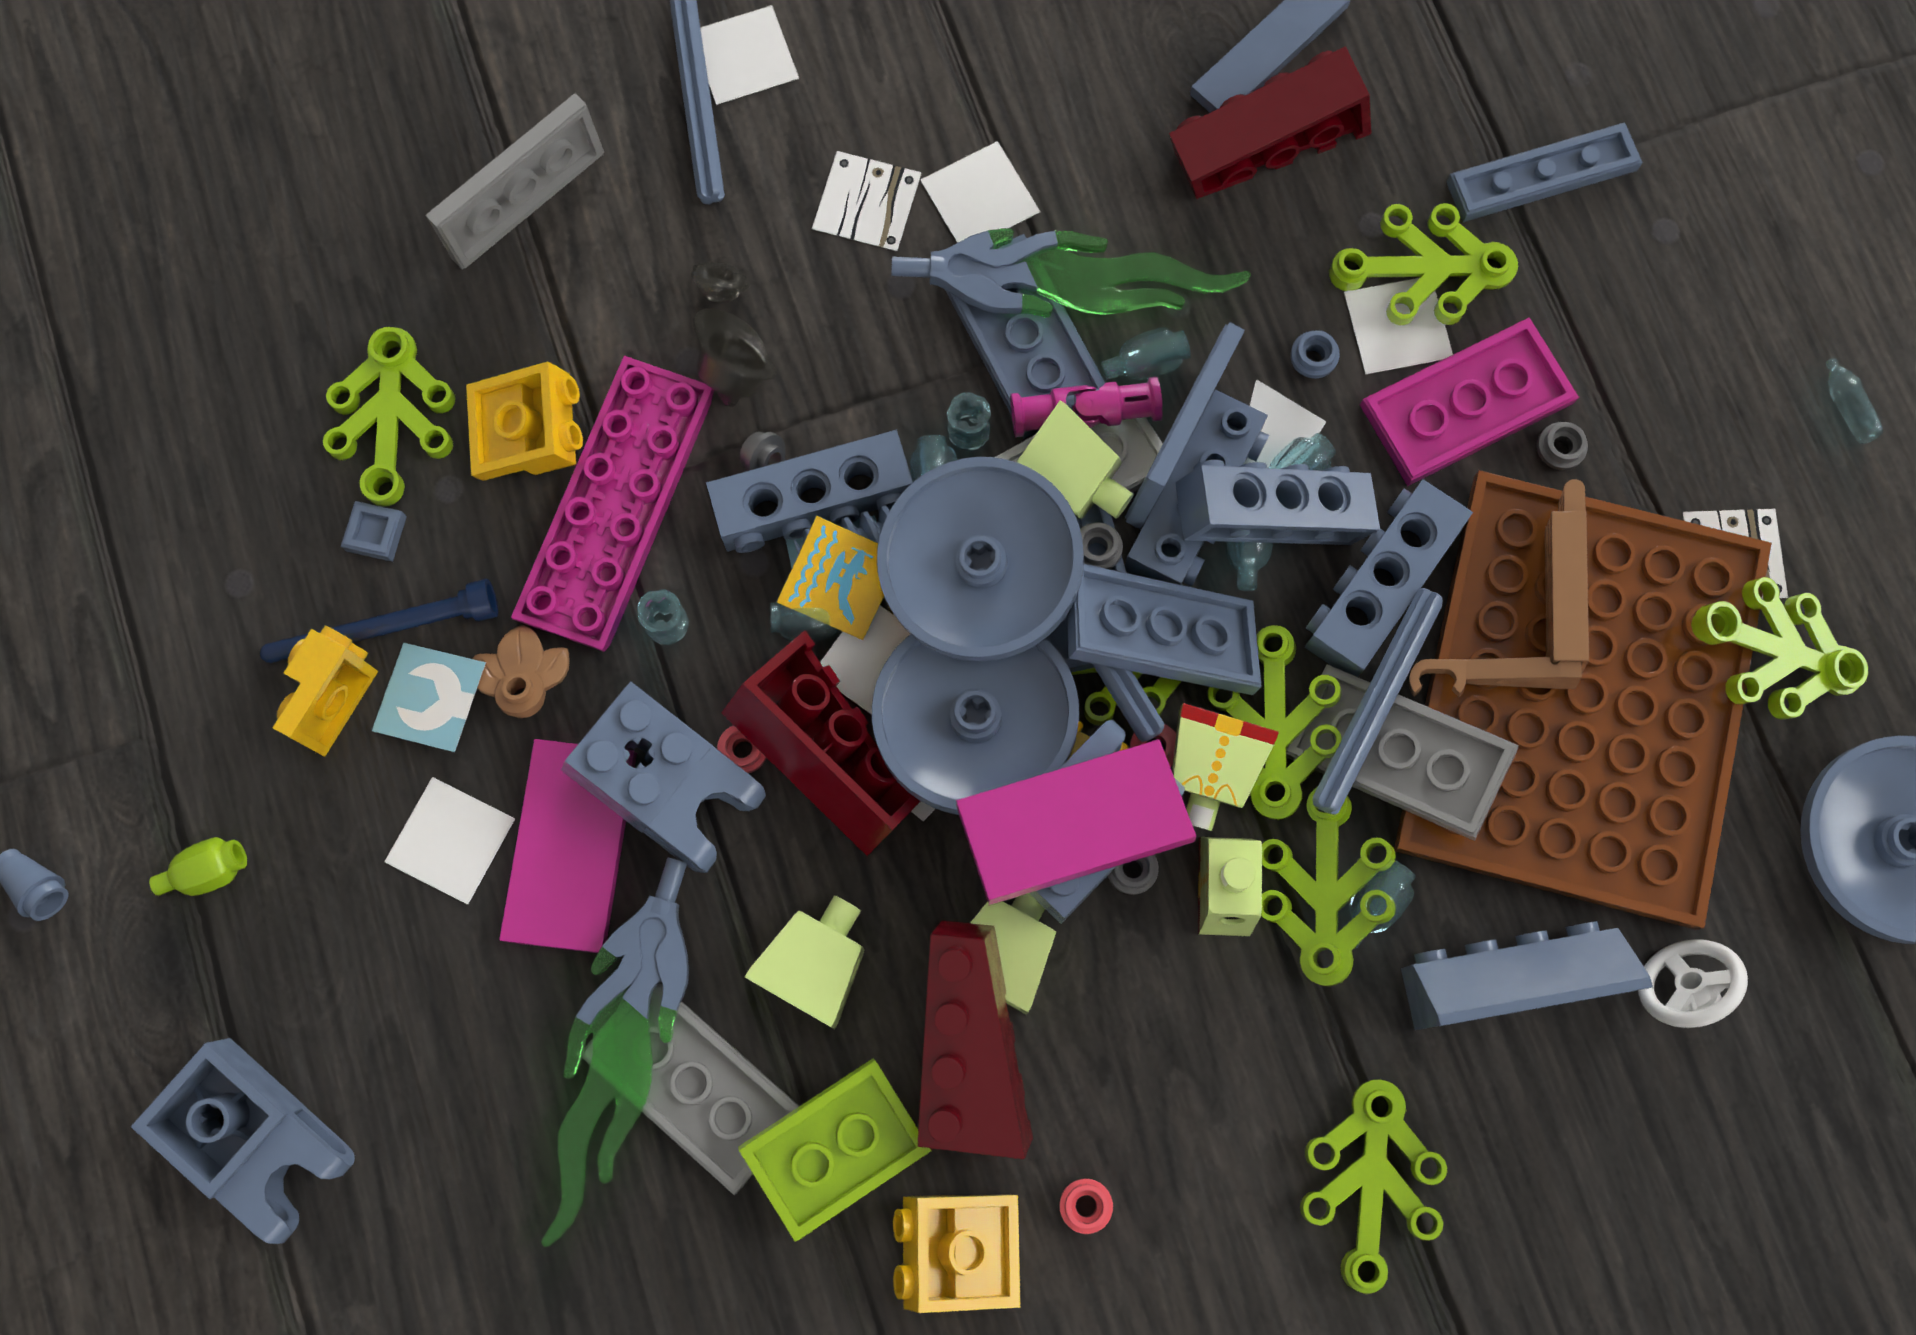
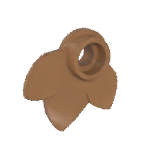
[473,625,570,718]

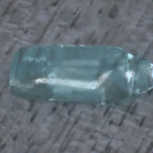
[1826,358,1884,445]

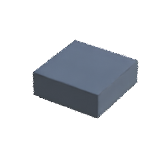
[341,501,407,562]

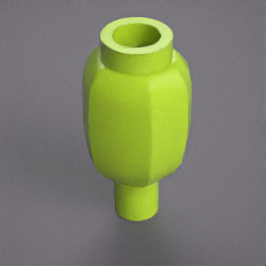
[149,837,247,896]

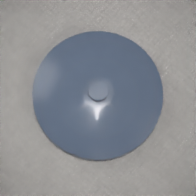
[877,457,1084,661]
[872,635,1079,815]
[1800,736,1916,944]

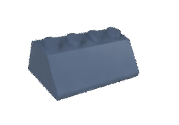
[1401,921,1653,1030]

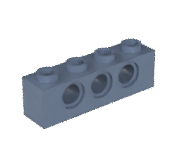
[706,430,913,553]
[1175,460,1380,545]
[1305,479,1473,677]

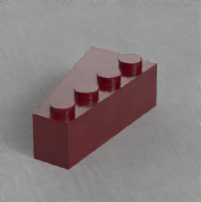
[1169,46,1372,199]
[721,630,921,856]
[917,920,1033,1159]

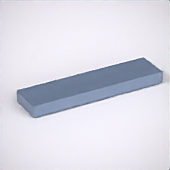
[1190,0,1350,113]
[1446,122,1643,222]

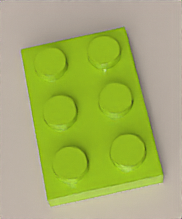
[738,1058,931,1242]

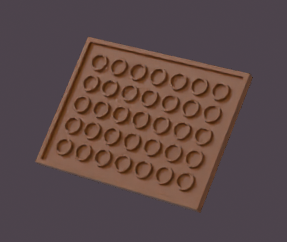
[1394,470,1772,930]

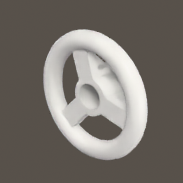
[1638,939,1748,1028]

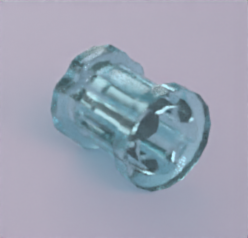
[947,392,991,451]
[637,589,689,645]

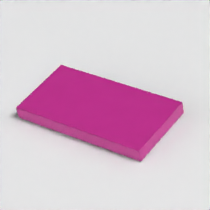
[1360,317,1579,486]
[499,739,637,954]
[956,739,1196,905]

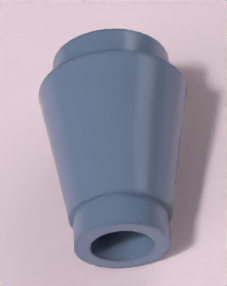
[0,849,68,921]

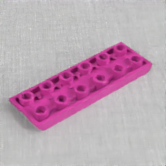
[511,356,714,652]

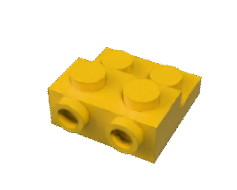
[466,361,583,481]
[273,625,378,757]
[893,1194,1020,1313]

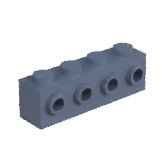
[1125,389,1269,586]

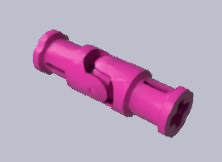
[1010,377,1163,437]

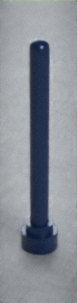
[260,579,498,663]

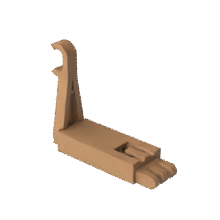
[1409,479,1589,697]

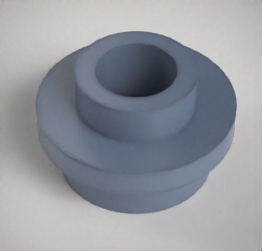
[1290,330,1340,378]

